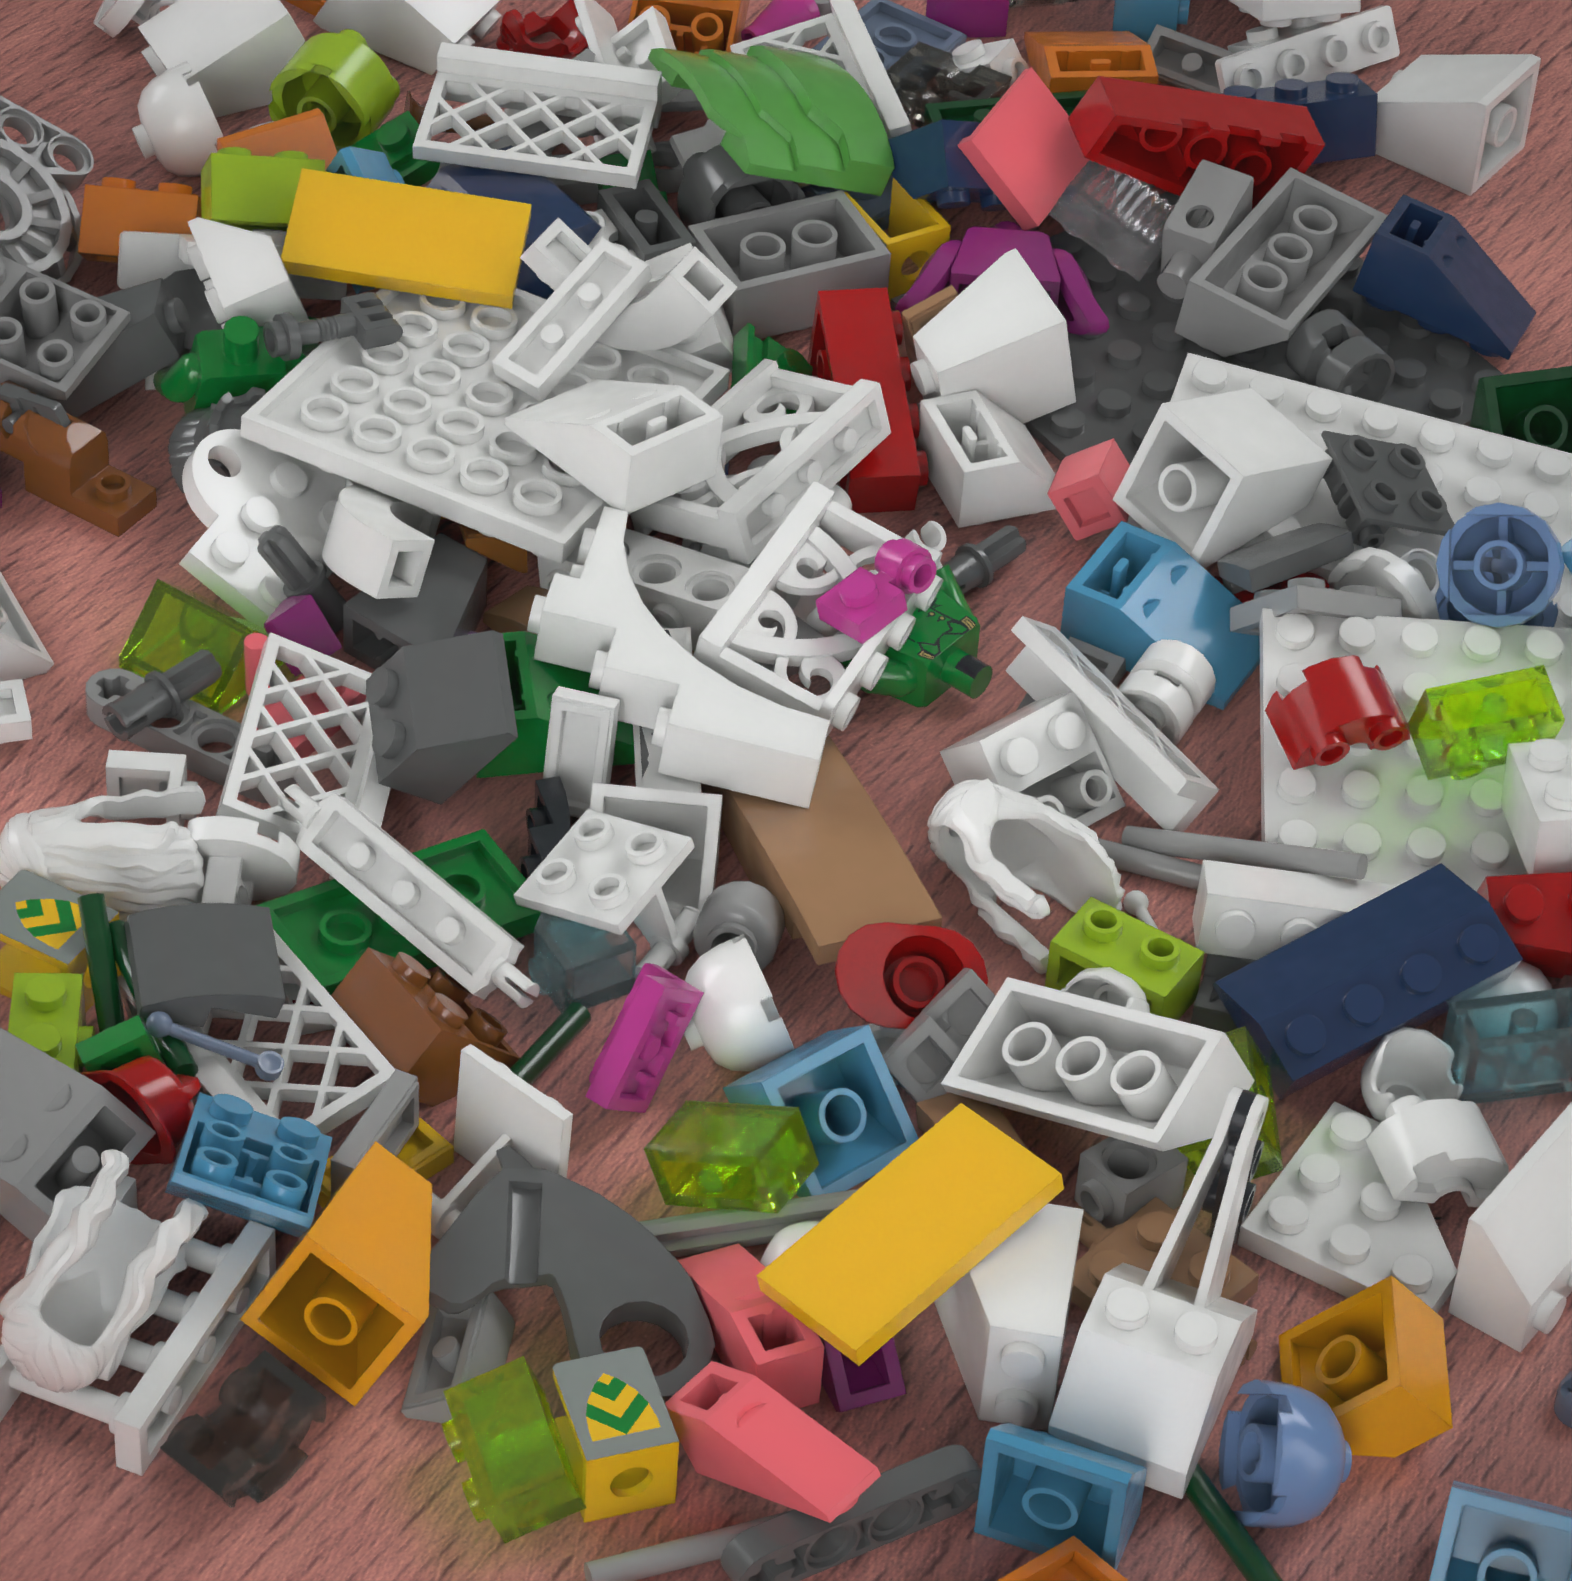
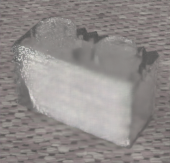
[1049,160,1175,282]

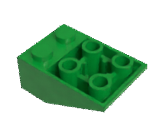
[476,631,635,778]

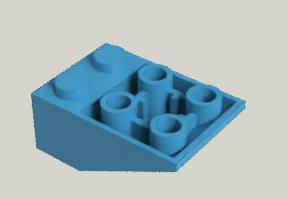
[1060,521,1260,710]
[165,1092,333,1238]

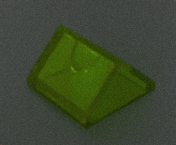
[119,579,285,714]

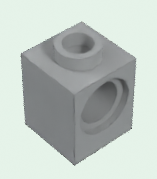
[1074,1137,1188,1228]

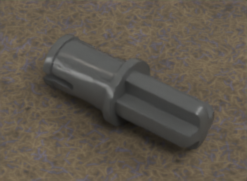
[257,525,347,633]
[942,525,1027,594]
[102,649,222,741]

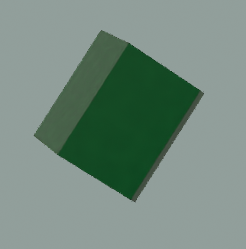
[1470,366,1572,453]

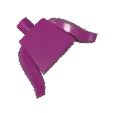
[895,221,1110,335]

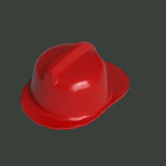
[835,922,988,1029]
[81,1056,201,1165]

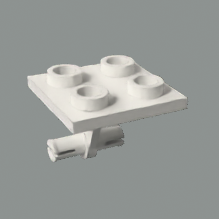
[513,809,700,979]
[431,1044,573,1239]

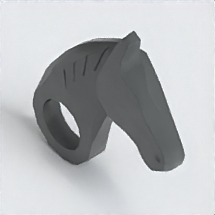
[429,1145,715,1403]

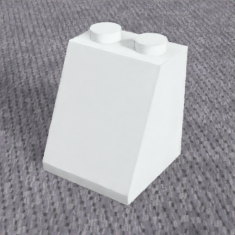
[138,0,306,118]
[313,0,502,75]
[1376,54,1541,196]
[910,248,1076,424]
[1112,387,1333,569]
[934,1204,1084,1431]

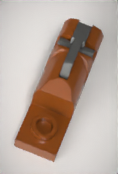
[0,380,157,537]

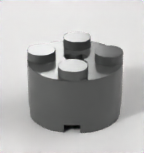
[677,145,806,228]

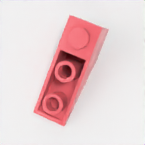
[677,1243,825,1408]
[665,1361,881,1523]

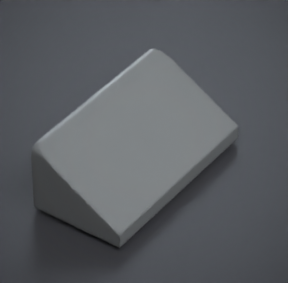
[1147,24,1235,94]
[401,1292,515,1428]

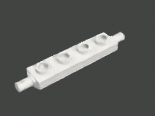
[278,784,540,1008]

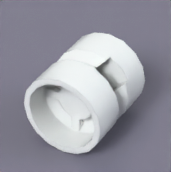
[1118,640,1216,746]

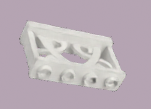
[630,359,891,565]
[693,480,943,738]

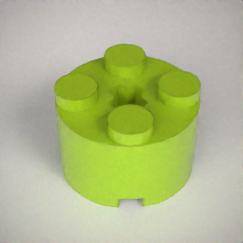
[268,29,400,153]

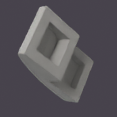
[883,968,996,1103]

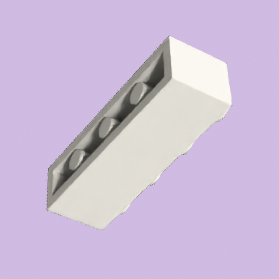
[1192,860,1399,960]

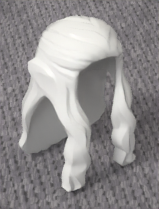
[927,778,1125,975]
[0,785,206,922]
[0,1149,209,1393]

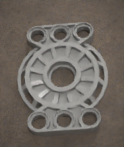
[0,95,94,284]

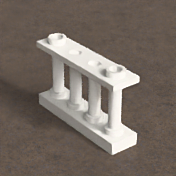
[0,1176,276,1476]

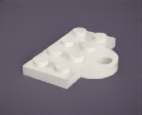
[179,429,359,636]

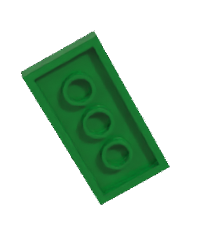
[255,829,550,995]

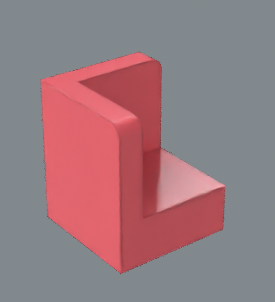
[1047,438,1130,541]

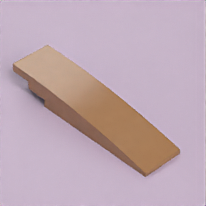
[692,650,942,965]

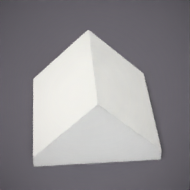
[590,783,722,921]

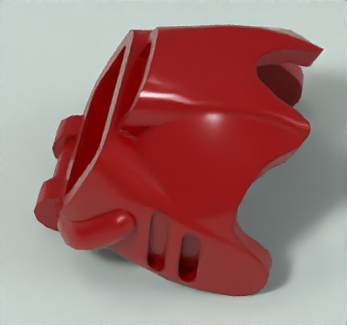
[496,0,589,59]

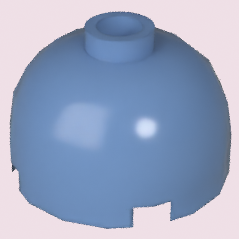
[1436,503,1565,628]
[1219,1379,1352,1529]

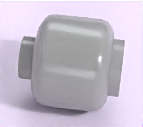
[693,881,785,971]

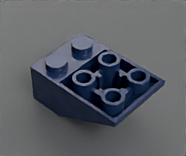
[1352,194,1536,360]

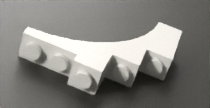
[527,506,830,809]

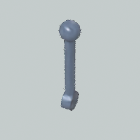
[146,1011,284,1081]

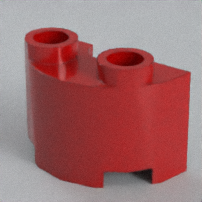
[1265,655,1410,770]

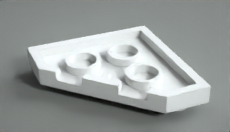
[1237,1101,1457,1313]

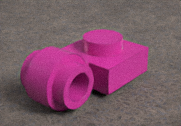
[815,538,936,644]

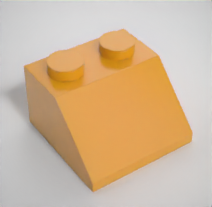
[1279,1275,1453,1458]

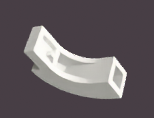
[520,217,738,351]
[322,484,441,599]

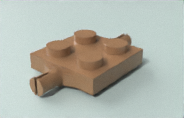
[1071,1197,1259,1366]

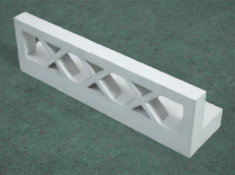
[1005,616,1220,832]

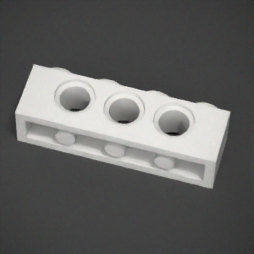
[537,527,787,651]

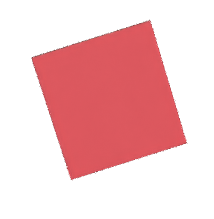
[957,67,1091,231]

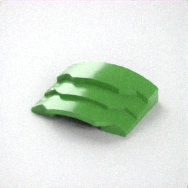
[648,45,895,196]

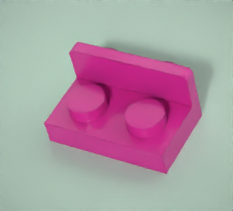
[585,963,704,1113]

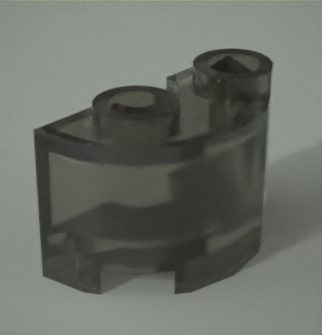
[886,41,1012,128]
[160,1350,326,1508]

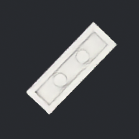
[492,238,652,402]

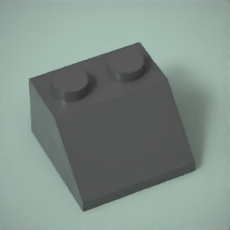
[366,630,518,805]

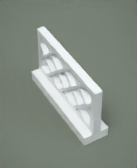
[730,0,912,188]
[413,42,662,189]
[216,632,390,880]
[118,930,395,1135]

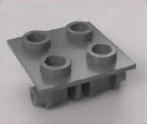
[1321,431,1455,548]

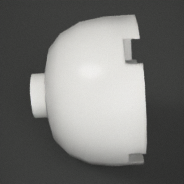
[132,61,223,177]
[684,934,794,1072]

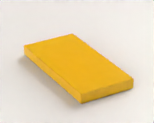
[281,168,532,309]
[756,1103,1064,1366]

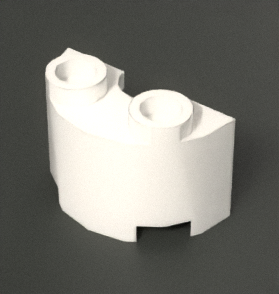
[1365,1095,1509,1208]

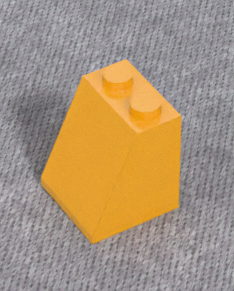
[240,1141,432,1407]

